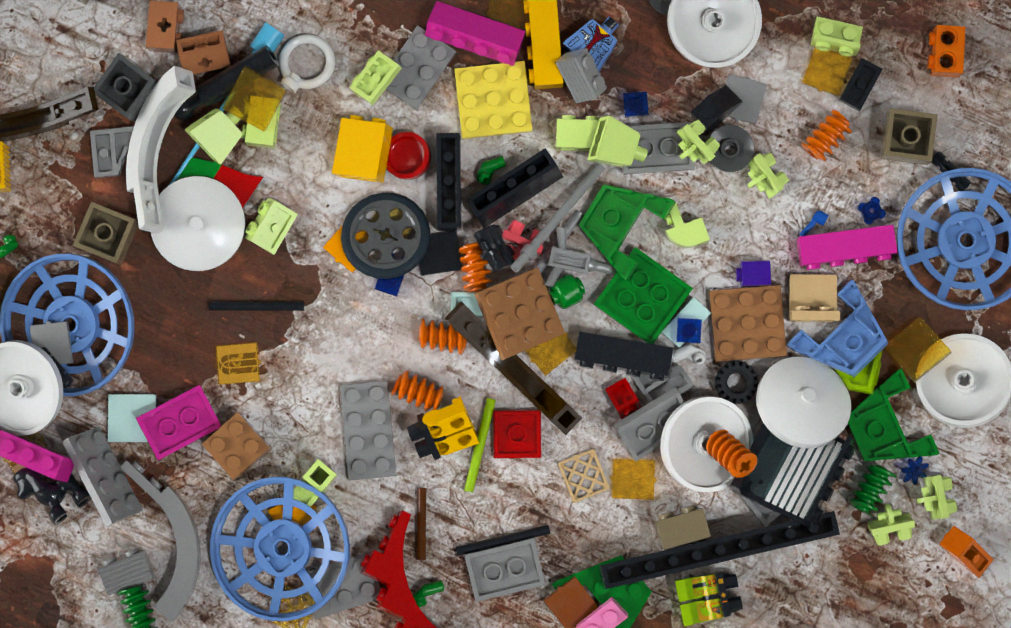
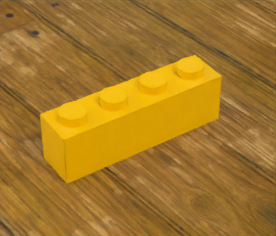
[523,0,563,90]

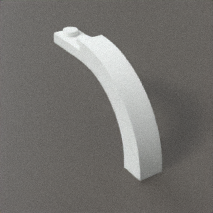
[126,66,196,234]

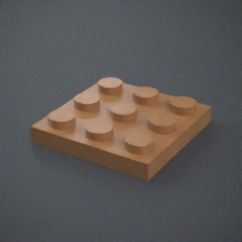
[474,268,565,360]
[709,285,787,362]

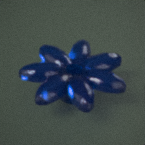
[901,456,929,485]

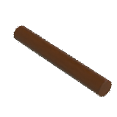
[416,488,427,560]

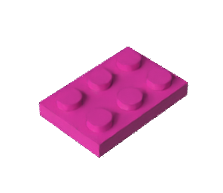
[136,385,221,460]

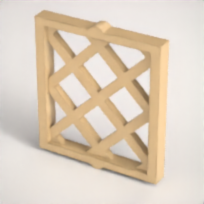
[558,449,610,503]

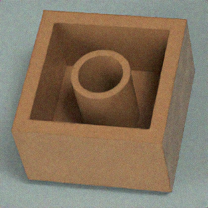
[202,412,272,480]

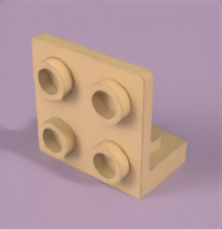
[789,274,840,322]

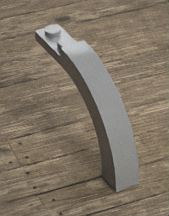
[120,460,201,622]

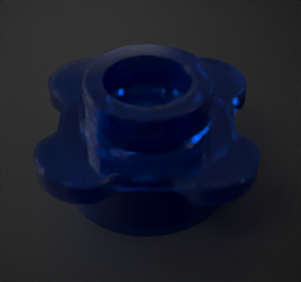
[858,197,886,225]

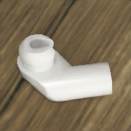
[673,344,706,365]

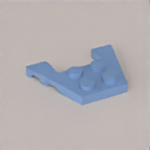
[787,280,888,377]

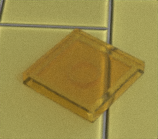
[222,66,287,132]
[884,317,951,383]

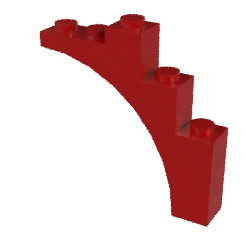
[360,510,437,628]

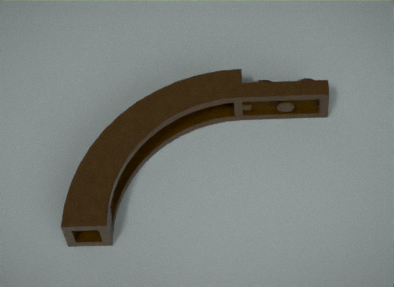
[0,87,99,142]
[444,301,582,435]

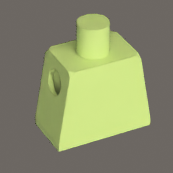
[185,106,244,164]
[587,116,648,167]

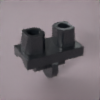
[473,224,515,272]

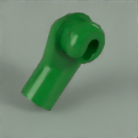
[477,156,506,185]
[0,234,18,258]
[412,580,444,607]

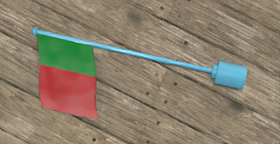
[168,23,285,208]

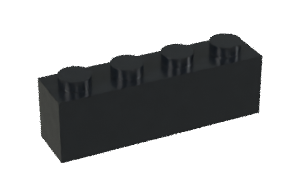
[436,133,462,231]
[466,148,563,228]
[574,331,675,381]

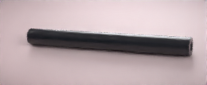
[209,301,305,311]
[456,525,550,556]

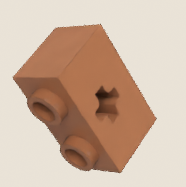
[146,0,184,53]
[176,30,231,74]

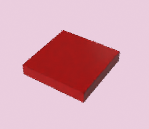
[493,410,541,458]

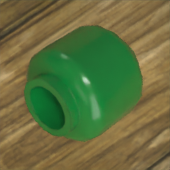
[549,275,585,309]

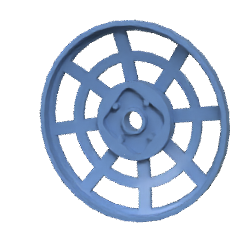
[896,168,1011,311]
[0,254,135,396]
[210,477,350,621]

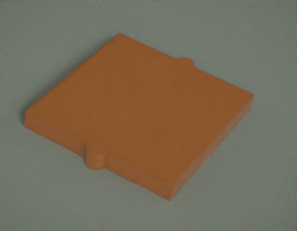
[544,576,598,628]

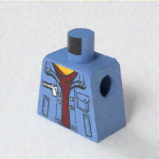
[563,16,619,73]

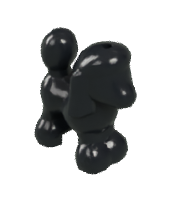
[13,467,91,525]

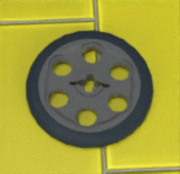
[341,192,431,279]

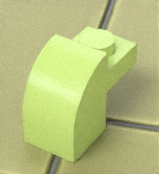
[665,203,710,248]
[293,459,337,507]

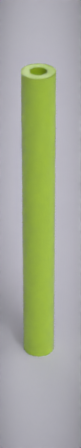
[464,398,496,493]

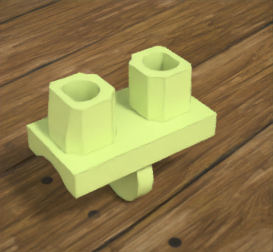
[676,120,720,164]
[747,153,789,199]
[916,475,958,520]
[867,504,915,546]

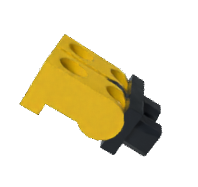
[407,396,479,460]

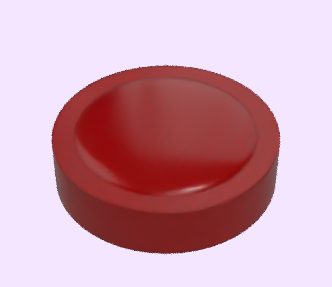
[386,132,432,180]

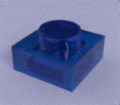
[623,91,649,118]
[676,318,702,344]

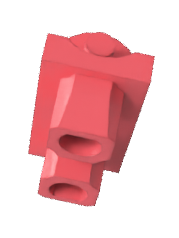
[502,220,544,260]

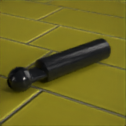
[174,45,279,120]

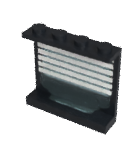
[731,423,855,528]

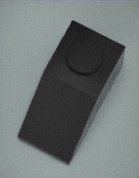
[691,85,743,134]

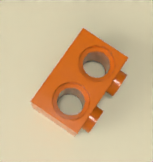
[927,25,966,77]

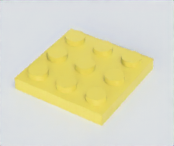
[454,61,532,140]

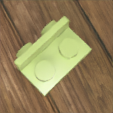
[810,16,863,57]
[349,51,402,105]
[245,198,298,255]

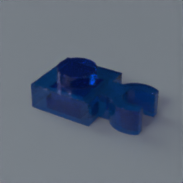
[375,253,405,297]

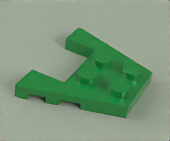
[579,184,676,281]
[847,368,940,461]
[552,555,652,628]

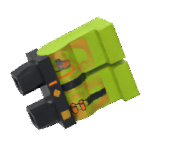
[675,572,743,627]

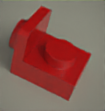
[605,378,642,420]

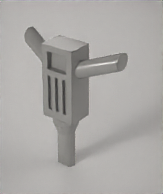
[545,227,616,287]

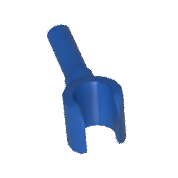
[799,211,829,236]

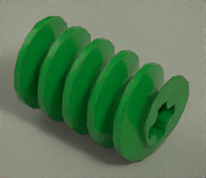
[848,464,897,518]
[118,586,158,628]

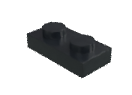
[839,58,882,111]

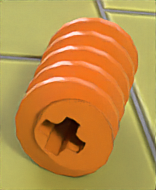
[801,109,852,162]
[459,242,493,292]
[418,318,467,355]
[391,370,444,412]
[706,429,757,478]

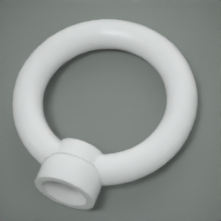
[279,34,335,93]

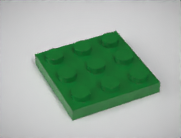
[594,247,693,344]

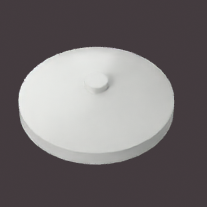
[667,0,762,68]
[151,176,245,271]
[916,334,1011,428]
[0,340,63,436]
[756,357,851,448]
[660,396,753,492]

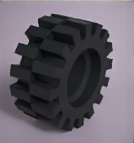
[715,361,759,404]

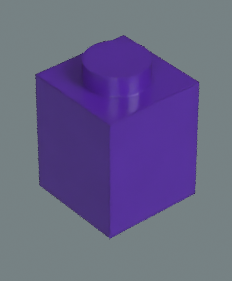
[736,261,771,287]

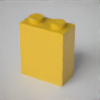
[332,115,393,183]

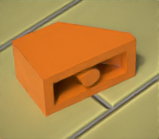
[939,526,994,578]

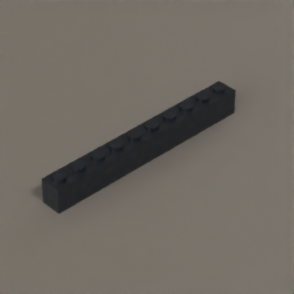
[598,511,840,589]

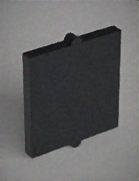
[420,231,462,276]

